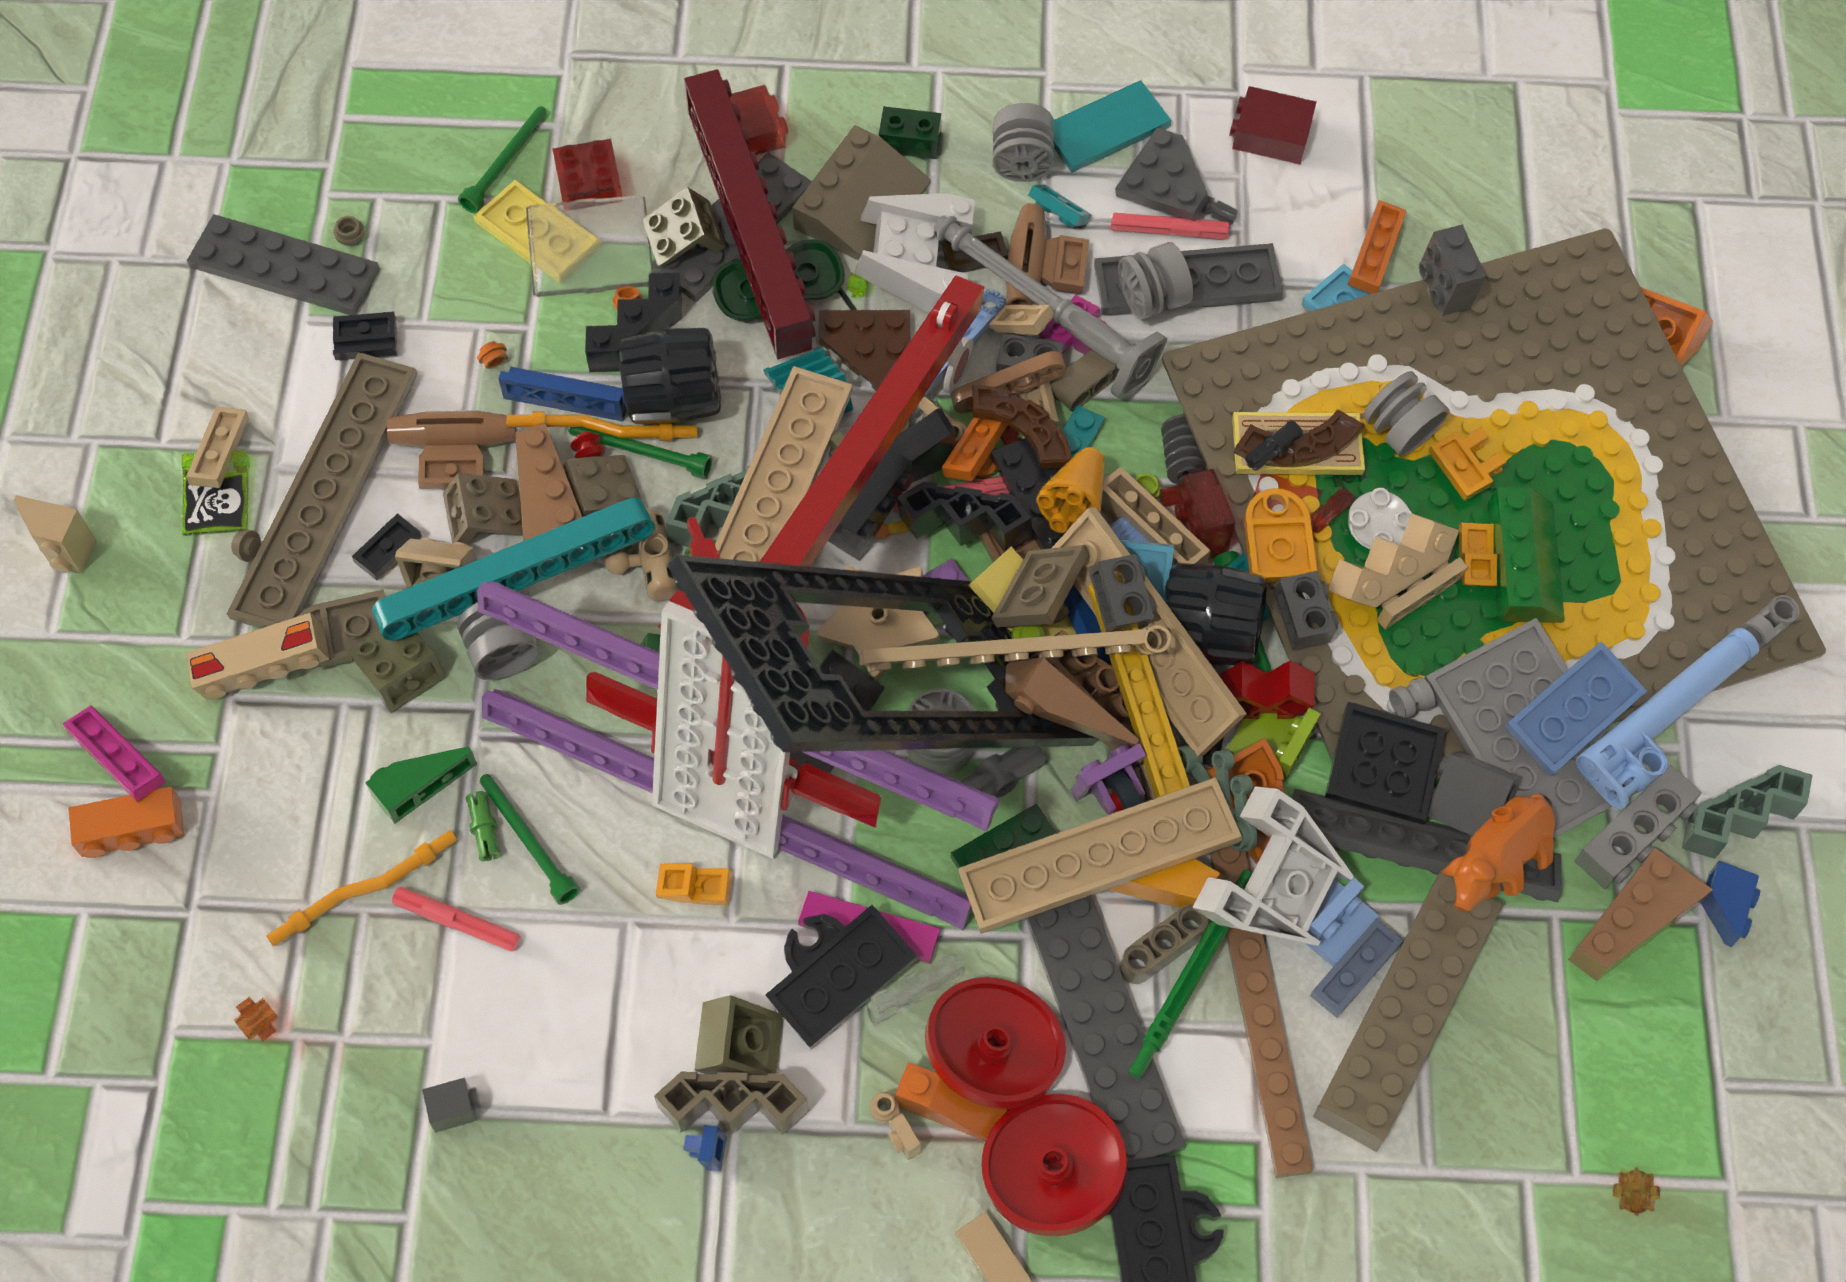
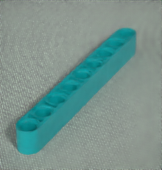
[372,498,655,641]

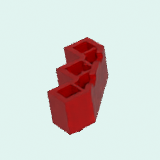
[1217,661,1315,720]

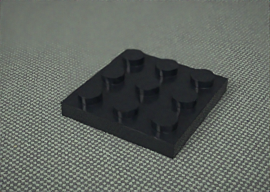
[1324,702,1446,825]

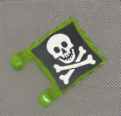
[182,449,250,536]

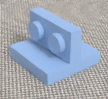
[1305,877,1380,967]

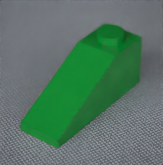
[365,746,477,824]

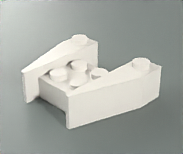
[854,193,975,313]
[1193,786,1354,946]

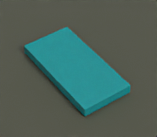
[1053,80,1172,172]

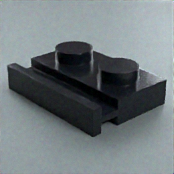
[333,312,397,361]

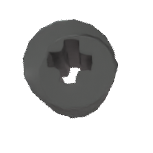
[1161,414,1207,486]

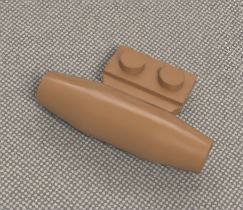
[1006,203,1089,305]
[387,410,516,489]

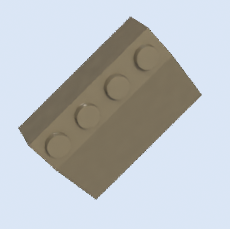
[792,125,931,261]

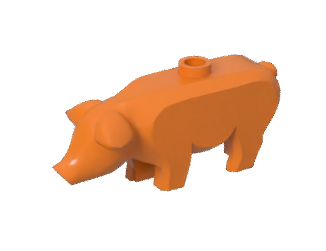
[1441,793,1555,912]

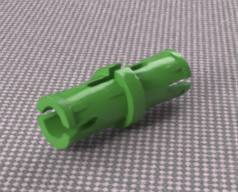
[466,791,501,862]

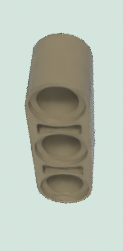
[1051,349,1119,412]
[1120,904,1208,984]

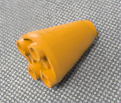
[1036,447,1105,533]

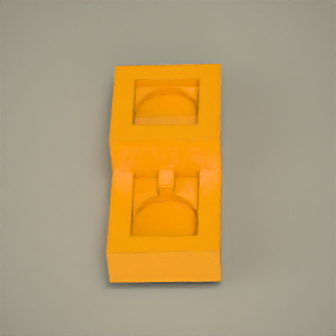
[1459,523,1497,587]
[655,863,733,905]

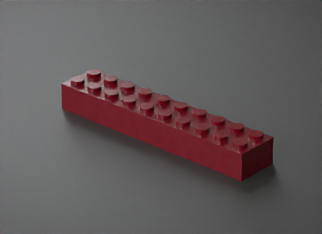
[684,69,816,360]

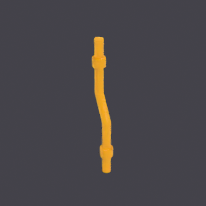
[506,411,697,441]
[266,830,458,947]

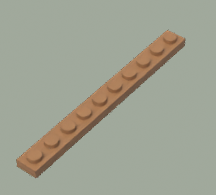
[1209,846,1313,1178]

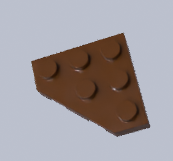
[819,310,910,391]

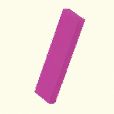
[62,705,166,802]
[798,891,940,964]

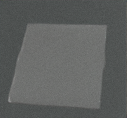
[526,195,653,297]

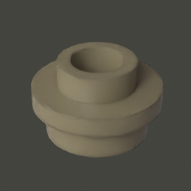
[334,216,365,245]

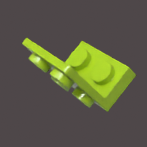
[1227,708,1321,782]

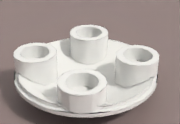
[1348,488,1413,549]

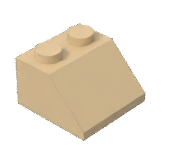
[14,495,96,573]
[395,538,477,588]

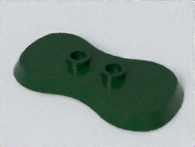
[711,239,845,321]

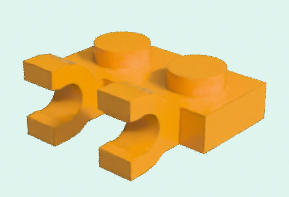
[1428,427,1507,501]

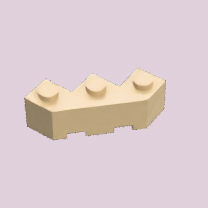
[1328,513,1459,608]

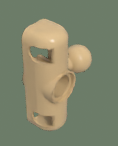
[604,509,678,601]

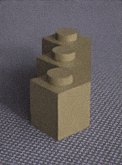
[654,1071,809,1135]

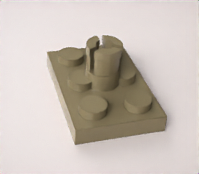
[991,545,1088,628]

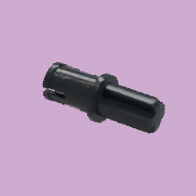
[1245,420,1303,471]

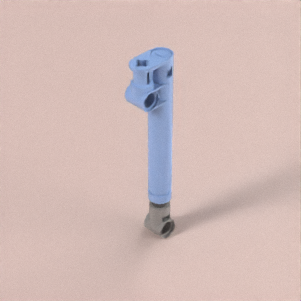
[1576,595,1800,809]

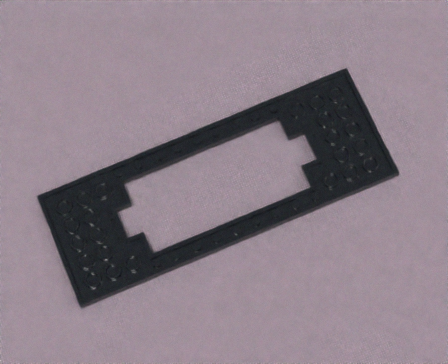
[667,555,1099,752]

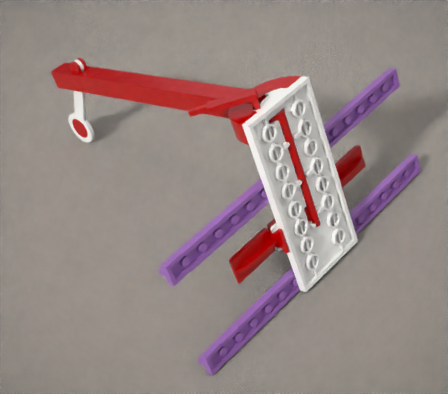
[477,275,1000,930]

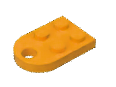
[1244,488,1318,583]

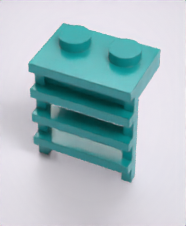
[763,347,854,414]

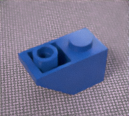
[1701,861,1760,947]

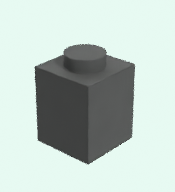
[422,1077,481,1133]

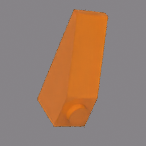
[895,1062,1007,1141]

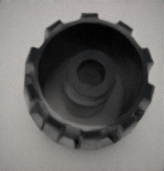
[619,327,721,424]
[1165,563,1267,665]

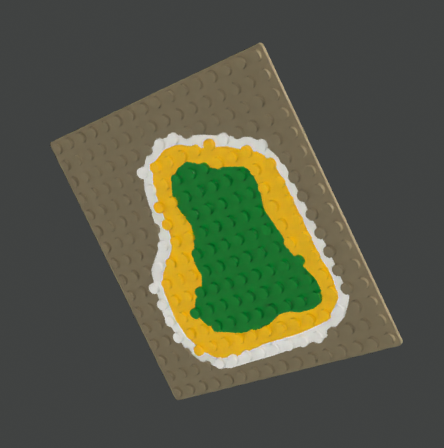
[1162,228,1826,780]

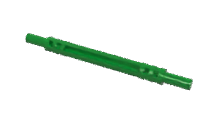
[1128,870,1252,1080]

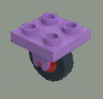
[1070,743,1146,815]

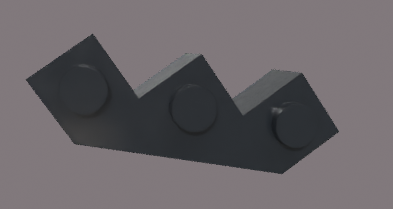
[585,272,682,372]
[897,481,1032,552]

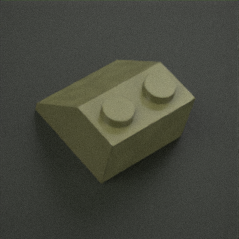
[694,995,783,1075]

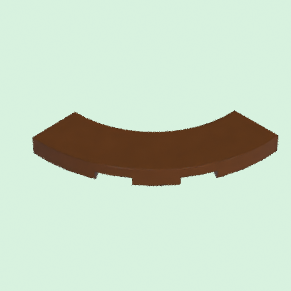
[971,385,1072,469]
[1233,409,1365,467]

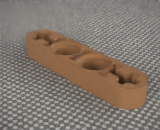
[951,351,1067,413]

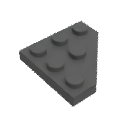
[1115,128,1208,221]

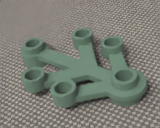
[1177,745,1258,852]

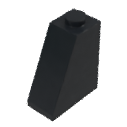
[890,408,956,483]

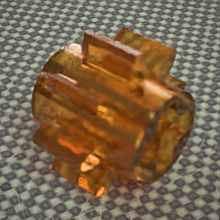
[234,997,279,1041]
[1613,1167,1660,1216]

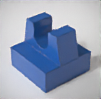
[683,1125,727,1172]

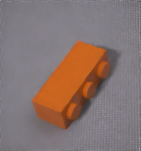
[68,786,184,858]

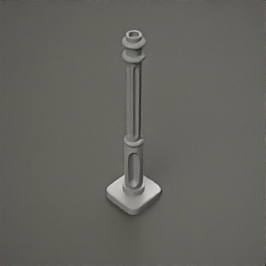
[934,215,1167,400]

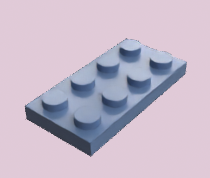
[1504,641,1647,776]

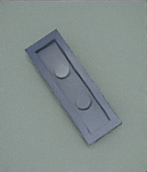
[1310,919,1404,1018]

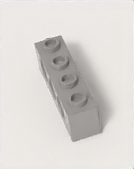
[1574,765,1702,889]

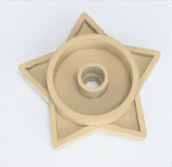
[817,566,941,681]

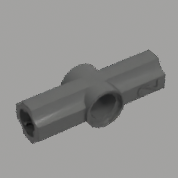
[960,747,1046,798]

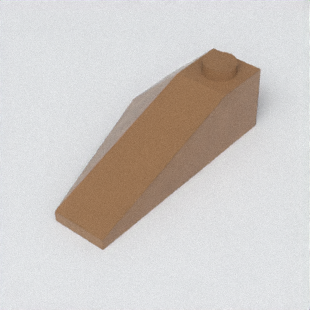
[1005,658,1140,746]

